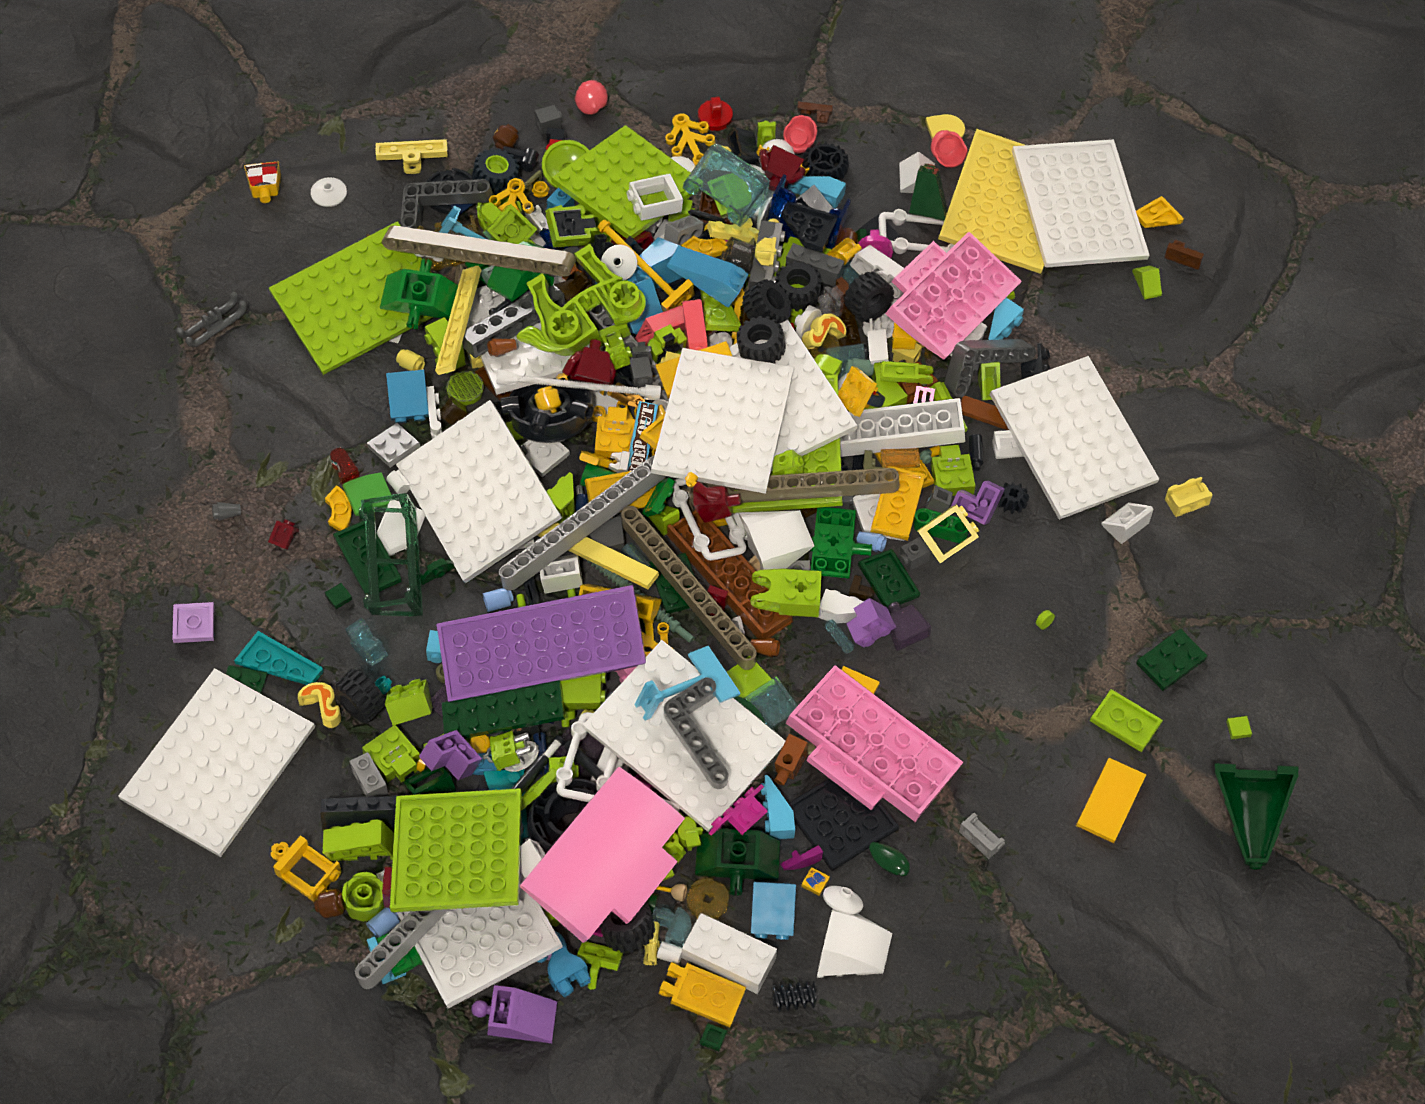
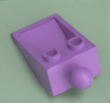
[471,985,557,1043]

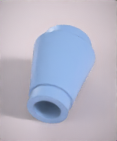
[857,531,887,552]

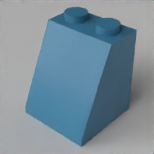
[634,237,683,289]
[625,273,663,334]
[386,370,429,423]
[751,881,796,939]

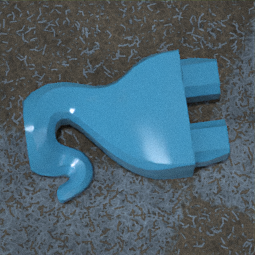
[536,931,591,997]

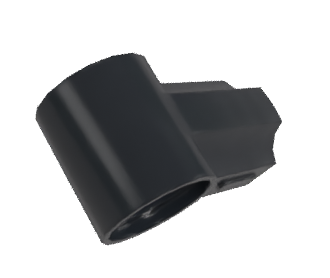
[502,146,539,172]

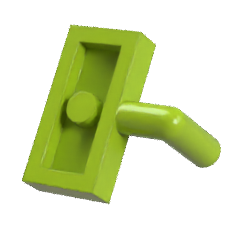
[577,942,623,990]

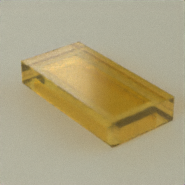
[880,448,920,468]

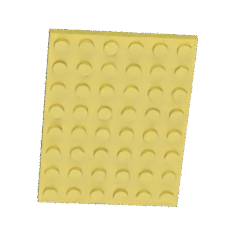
[938,129,1044,274]

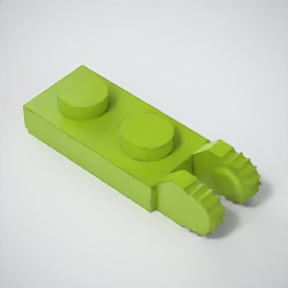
[880,361,933,384]

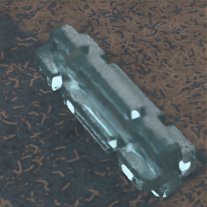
[825,619,854,653]

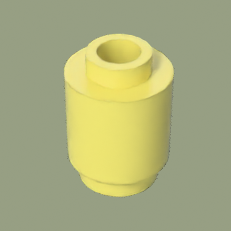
[396,349,425,371]

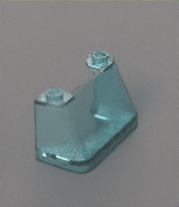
[683,144,769,227]

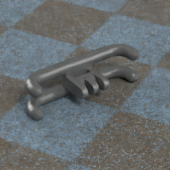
[176,292,247,347]

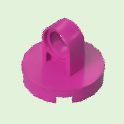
[858,230,893,258]

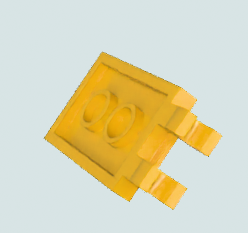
[659,962,746,1028]

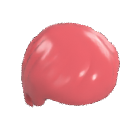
[575,80,608,115]
[783,115,818,154]
[931,130,968,168]

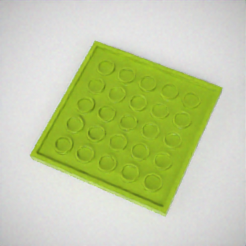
[551,125,704,239]
[390,789,522,912]

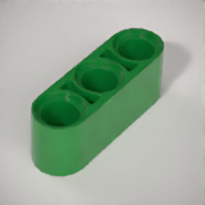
[913,508,969,543]

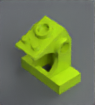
[596,323,633,370]

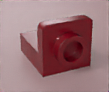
[268,519,299,550]
[707,585,728,616]

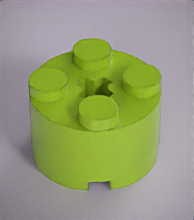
[342,872,384,921]

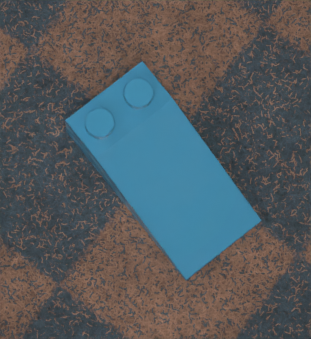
[667,245,749,307]

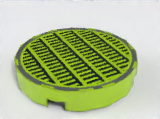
[446,371,484,405]

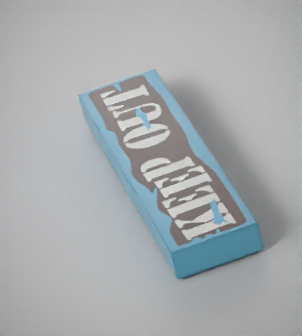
[626,401,658,472]

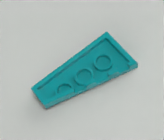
[483,769,528,846]

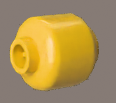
[534,386,561,414]

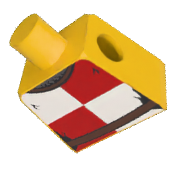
[244,162,281,203]

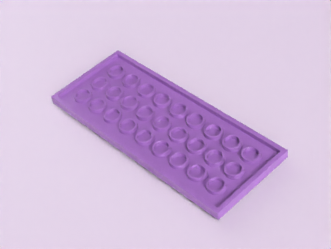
[437,585,646,702]

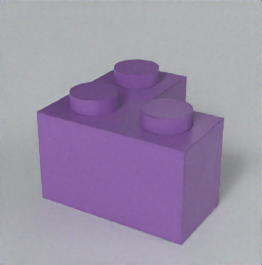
[950,481,1005,525]
[846,598,896,647]
[419,730,482,780]

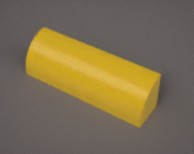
[579,584,661,620]

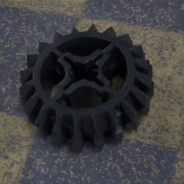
[802,142,849,180]

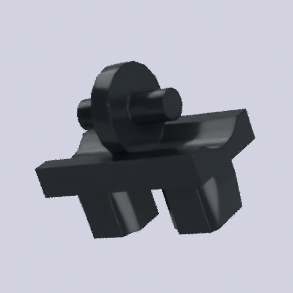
[589,234,614,261]

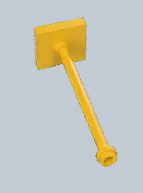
[598,220,694,312]

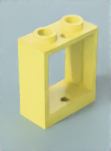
[918,504,979,563]

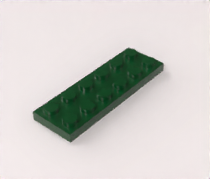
[442,680,565,739]

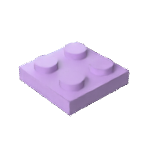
[173,602,215,643]

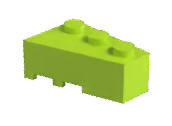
[323,820,394,861]

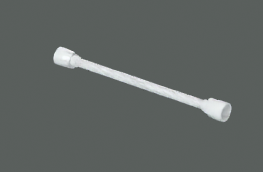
[497,369,661,401]

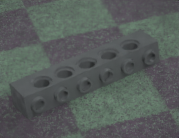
[462,284,565,358]

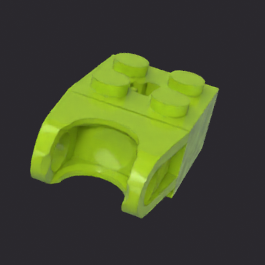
[750,569,821,617]

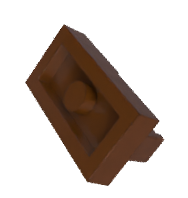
[797,101,833,124]
[1164,239,1204,270]

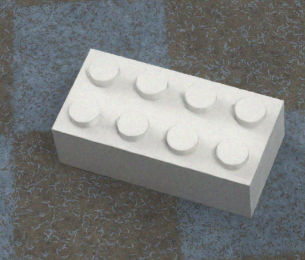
[682,913,777,994]

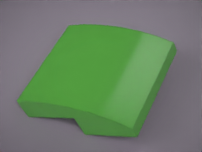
[343,472,393,516]

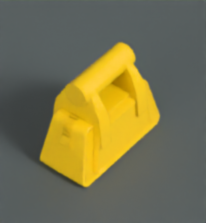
[826,238,862,265]

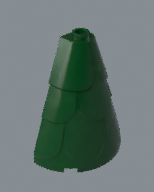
[1215,764,1299,870]

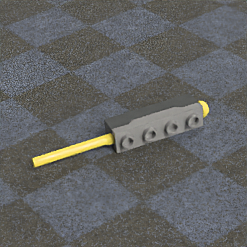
[749,218,785,289]

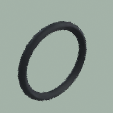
[688,210,725,223]

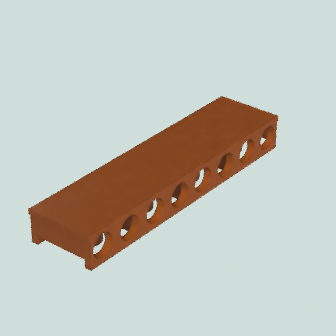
[667,509,793,639]

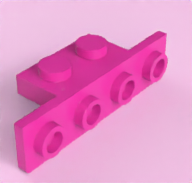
[709,784,768,836]

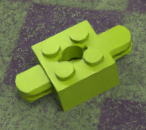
[479,202,537,244]

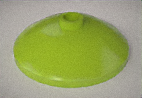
[542,140,589,188]

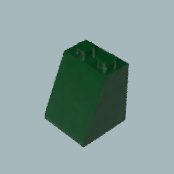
[909,163,948,220]

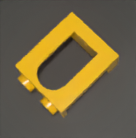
[273,835,341,902]

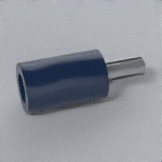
[574,485,589,512]

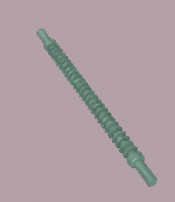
[583,558,695,643]

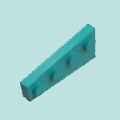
[234,631,324,685]

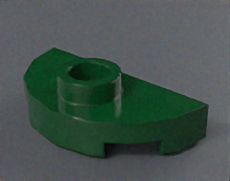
[419,558,455,585]

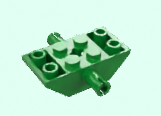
[487,241,554,302]
[380,259,458,329]
[811,507,872,579]

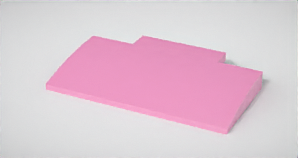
[885,232,1022,359]
[786,666,963,822]
[519,767,685,943]

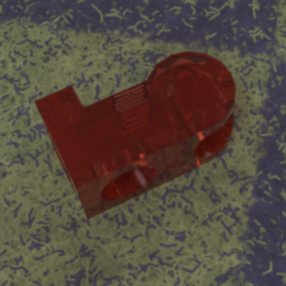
[330,448,360,487]

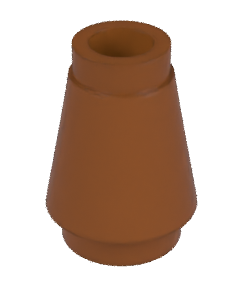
[487,339,517,357]
[750,638,780,657]

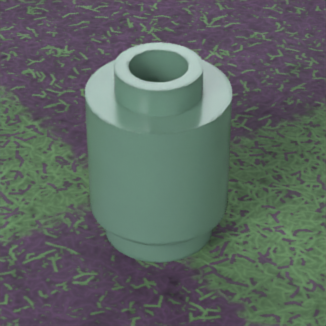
[845,358,874,377]

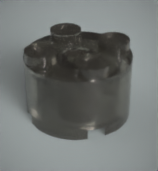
[720,237,756,272]

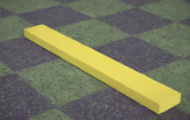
[435,266,481,375]
[537,522,659,589]

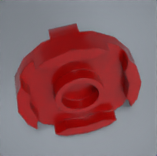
[698,97,733,131]

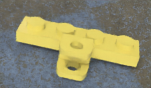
[376,139,448,174]
[707,213,759,243]

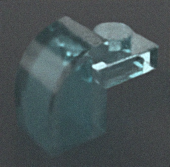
[345,618,388,667]
[652,907,691,947]

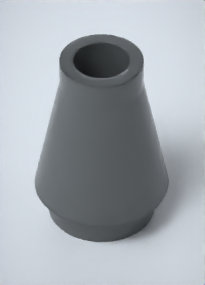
[212,502,241,521]

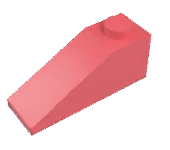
[682,299,708,350]

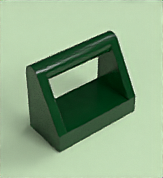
[403,767,456,795]

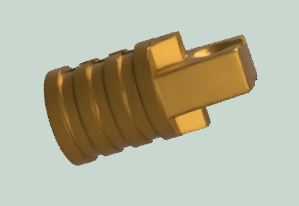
[611,382,646,408]

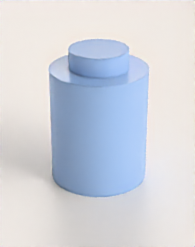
[483,588,514,612]
[366,908,399,938]

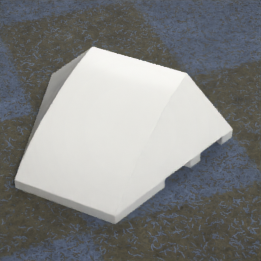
[738,510,814,570]
[817,909,892,978]

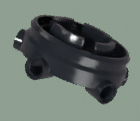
[501,376,594,443]
[523,779,598,854]

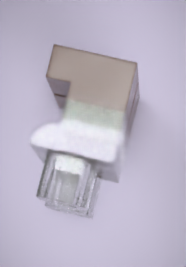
[818,277,849,316]

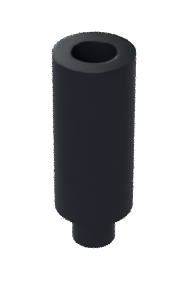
[969,434,984,471]

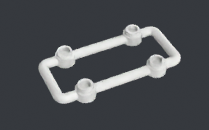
[879,209,954,254]
[672,478,746,561]
[556,712,617,802]

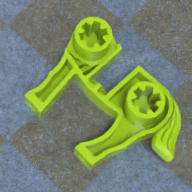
[517,244,646,356]

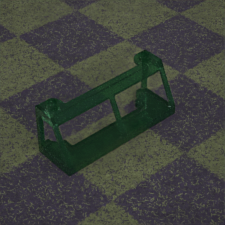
[359,493,423,616]

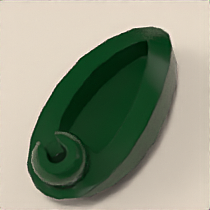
[869,842,910,876]

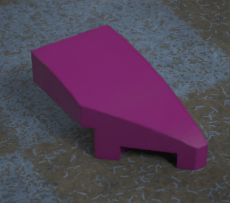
[781,845,823,870]

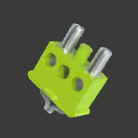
[483,731,531,771]

